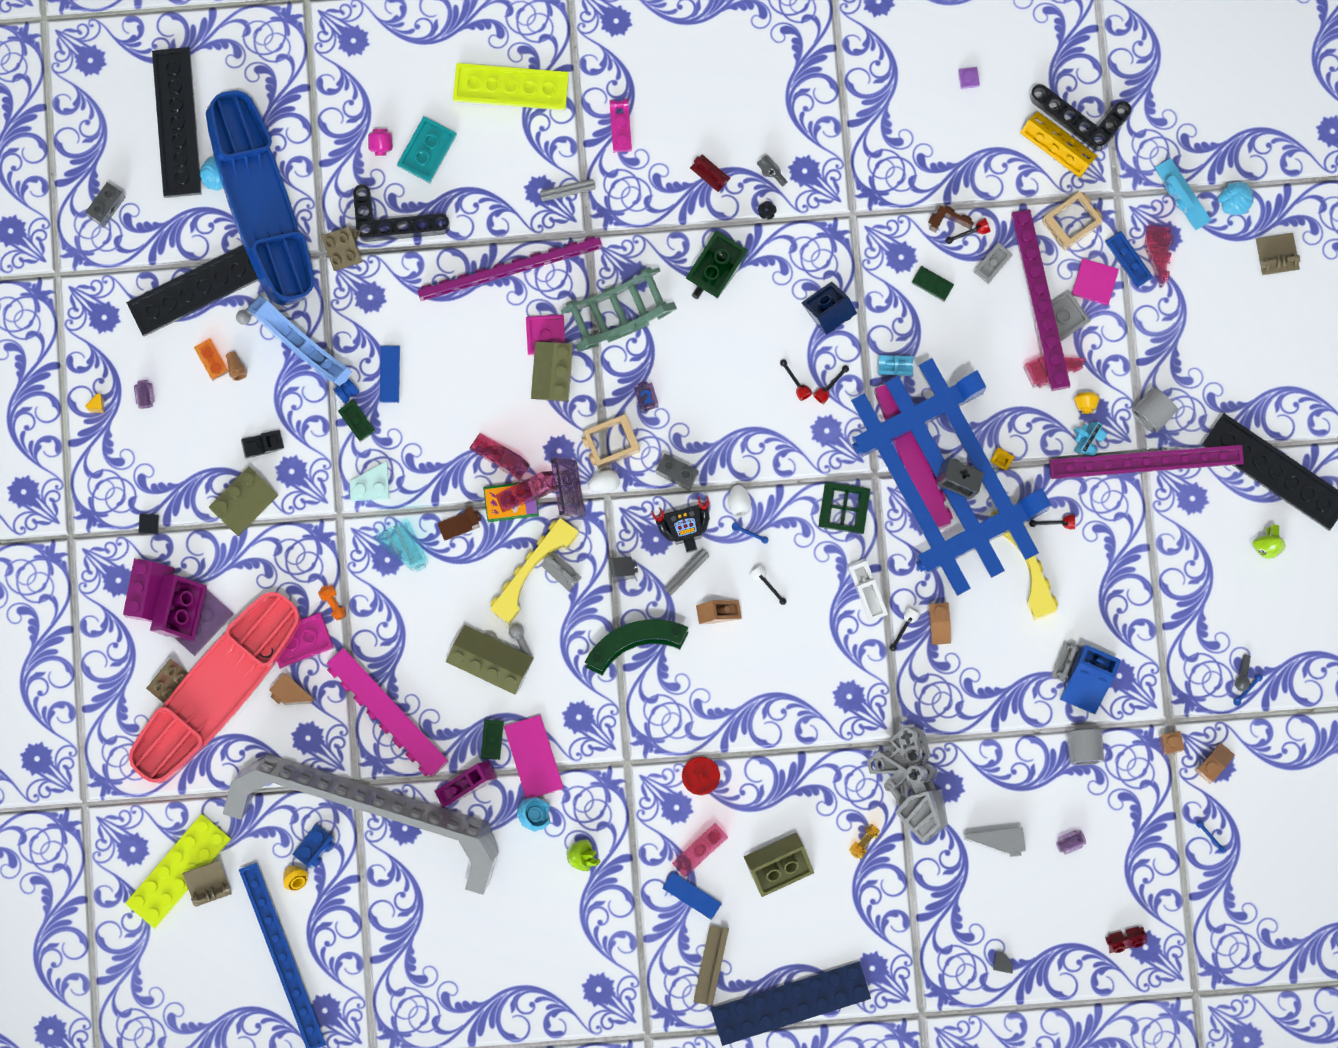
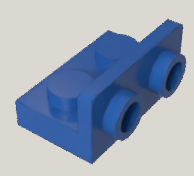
[292,824,335,869]

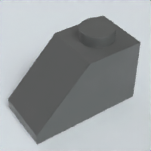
[608,557,638,583]

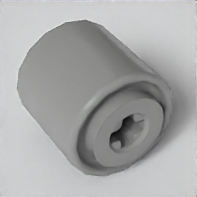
[1132,387,1178,432]
[1067,727,1105,765]

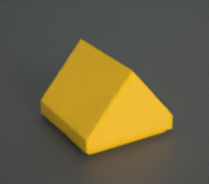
[85,393,105,413]
[990,447,1015,471]

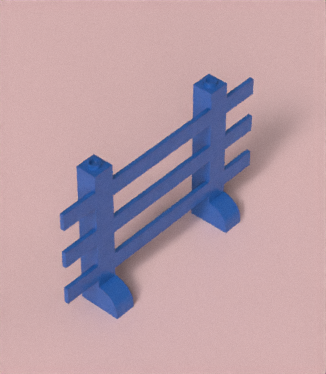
[851,358,1051,596]

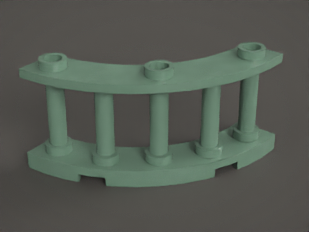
[561,267,677,352]

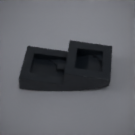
[241,430,284,459]

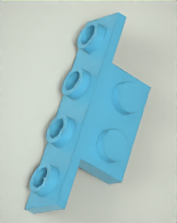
[1155,158,1212,231]

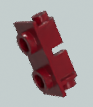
[690,154,731,192]
[1105,926,1147,954]

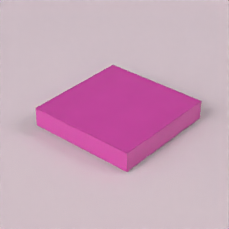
[1072,258,1119,306]
[526,315,565,355]

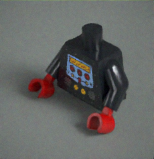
[651,496,710,553]

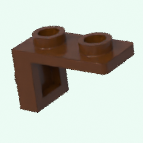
[928,206,974,233]
[438,506,481,541]

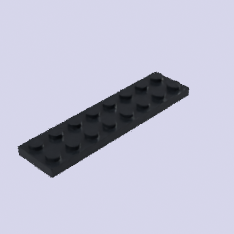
[152,47,202,198]
[126,245,259,337]
[1202,413,1338,531]

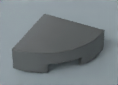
[993,951,1013,974]

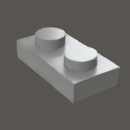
[974,243,1013,284]

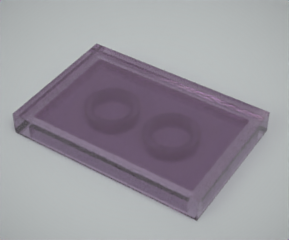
[551,457,585,517]
[175,589,234,656]

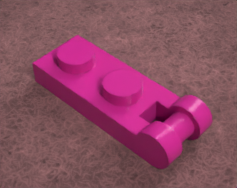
[609,99,632,153]

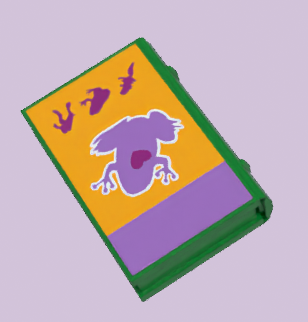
[483,480,539,523]

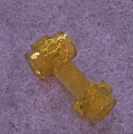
[849,824,880,860]

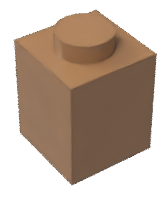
[1159,731,1185,756]

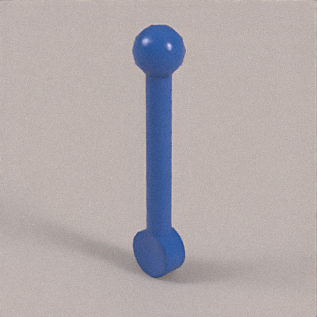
[731,523,769,544]
[1233,674,1263,706]
[1196,821,1226,854]

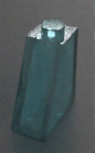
[373,520,429,572]

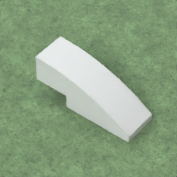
[846,559,888,622]

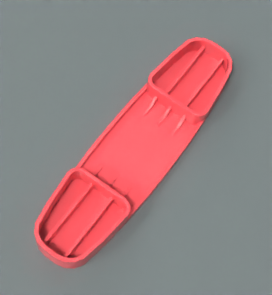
[129,592,301,784]

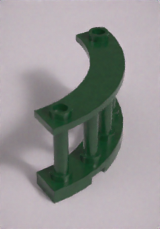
[584,619,689,676]

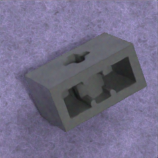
[85,182,126,228]
[656,454,699,491]
[937,458,984,499]

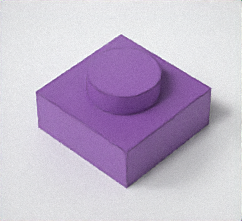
[958,67,980,89]

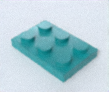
[397,116,457,183]

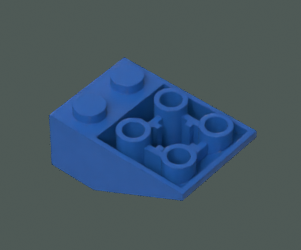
[1060,645,1121,714]

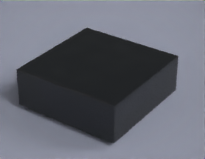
[138,514,160,535]

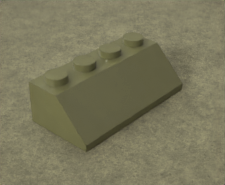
[446,624,534,695]

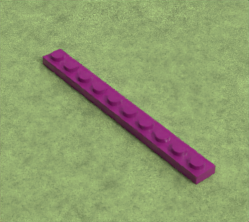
[1011,209,1071,391]
[417,236,602,302]
[1050,445,1244,479]

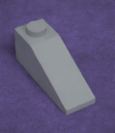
[963,827,1026,857]

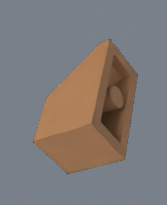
[696,600,742,624]
[928,602,951,645]
[269,673,315,705]
[1195,742,1235,784]

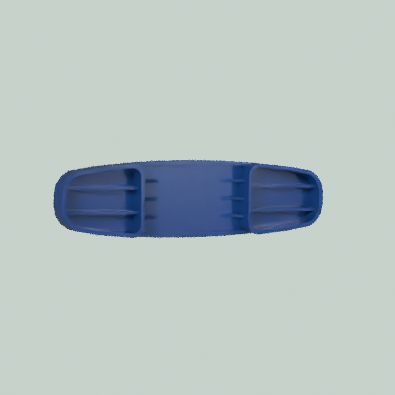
[205,90,314,305]

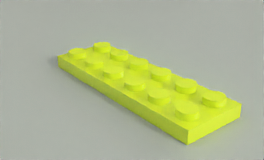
[453,63,569,110]
[125,814,232,929]

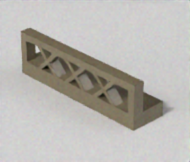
[693,925,729,1006]

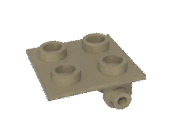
[321,226,363,271]
[1256,233,1300,275]
[146,658,188,703]
[182,860,232,907]

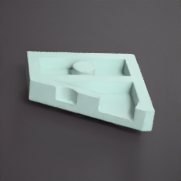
[350,462,389,501]

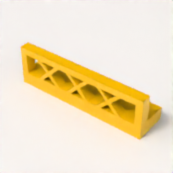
[1020,111,1097,178]

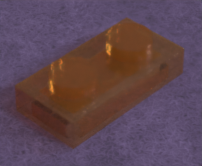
[194,338,229,381]

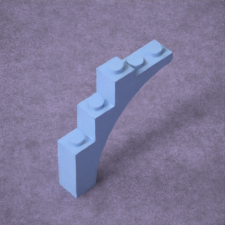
[248,296,352,386]

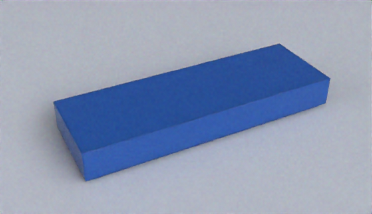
[1105,231,1153,288]
[380,346,400,403]
[662,872,722,920]

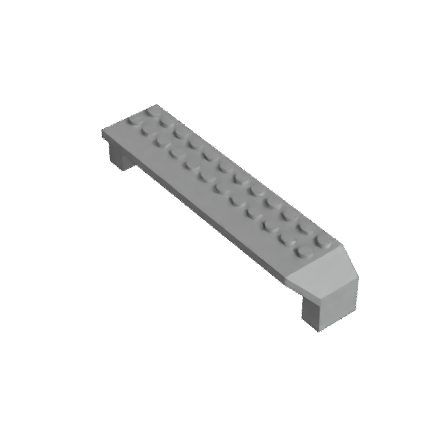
[223,754,499,895]

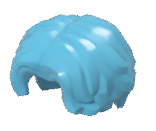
[200,157,223,191]
[1218,181,1255,215]
[517,797,551,832]

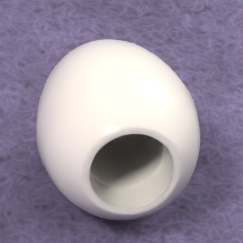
[588,470,620,494]
[728,485,751,517]

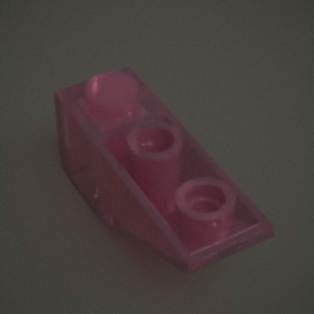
[1144,225,1174,287]
[1023,356,1086,388]
[469,433,530,481]
[496,471,560,513]
[672,823,728,878]

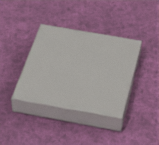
[1052,290,1091,341]

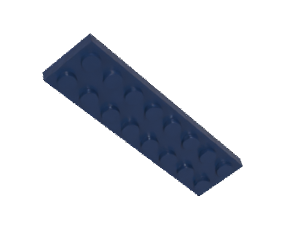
[710,962,871,1046]

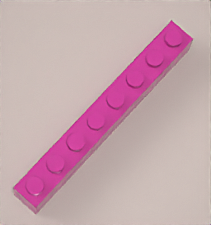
[874,385,953,529]
[326,648,449,778]

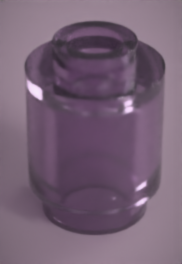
[134,380,155,409]
[1056,830,1087,855]

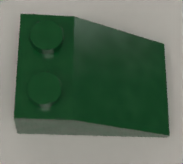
[686,230,749,299]

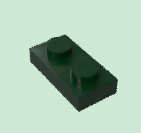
[912,266,954,302]
[338,400,376,442]
[481,719,504,760]

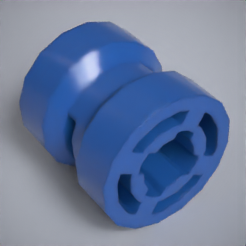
[333,378,359,404]

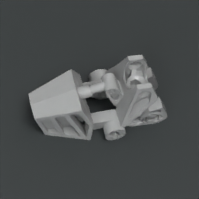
[867,727,948,843]

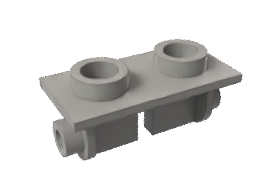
[541,552,582,592]
[1051,641,1080,683]

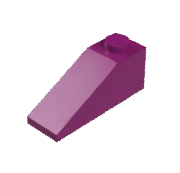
[434,761,498,808]

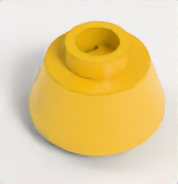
[1074,392,1100,414]
[283,865,309,891]

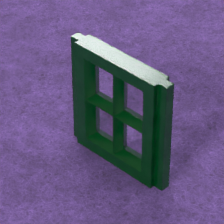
[818,482,871,534]

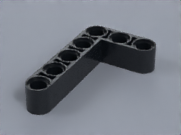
[1030,84,1131,151]
[353,184,450,242]

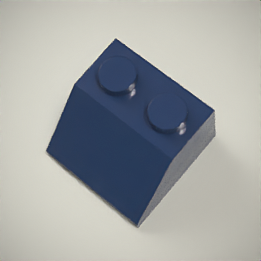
[801,282,857,335]

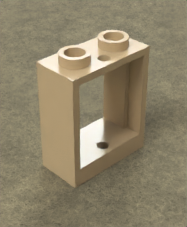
[1042,191,1103,251]
[582,414,640,469]

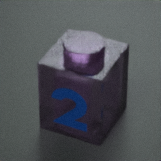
[634,381,659,413]

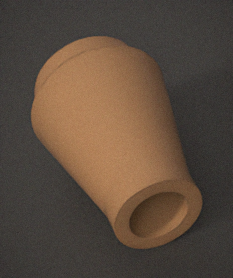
[226,351,247,381]

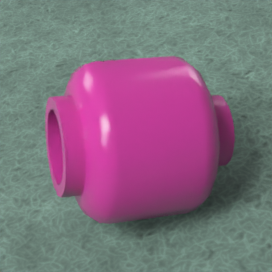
[368,129,393,156]

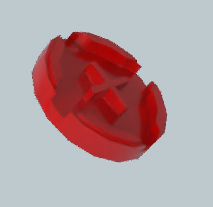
[682,757,720,796]

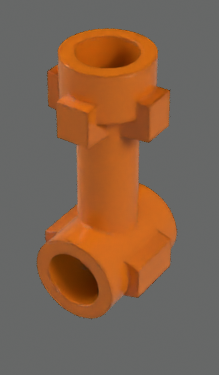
[318,585,346,621]

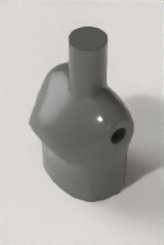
[757,155,788,187]

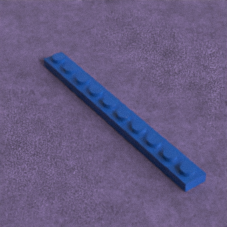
[239,863,326,1048]

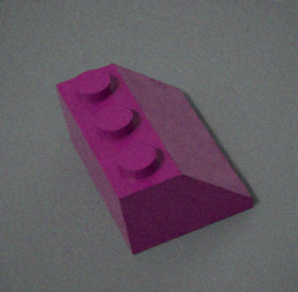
[123,558,175,622]
[150,575,207,641]

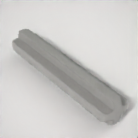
[540,179,596,201]
[664,549,709,595]

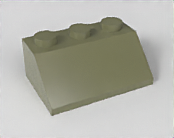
[531,342,573,402]
[209,466,278,537]
[743,833,814,897]

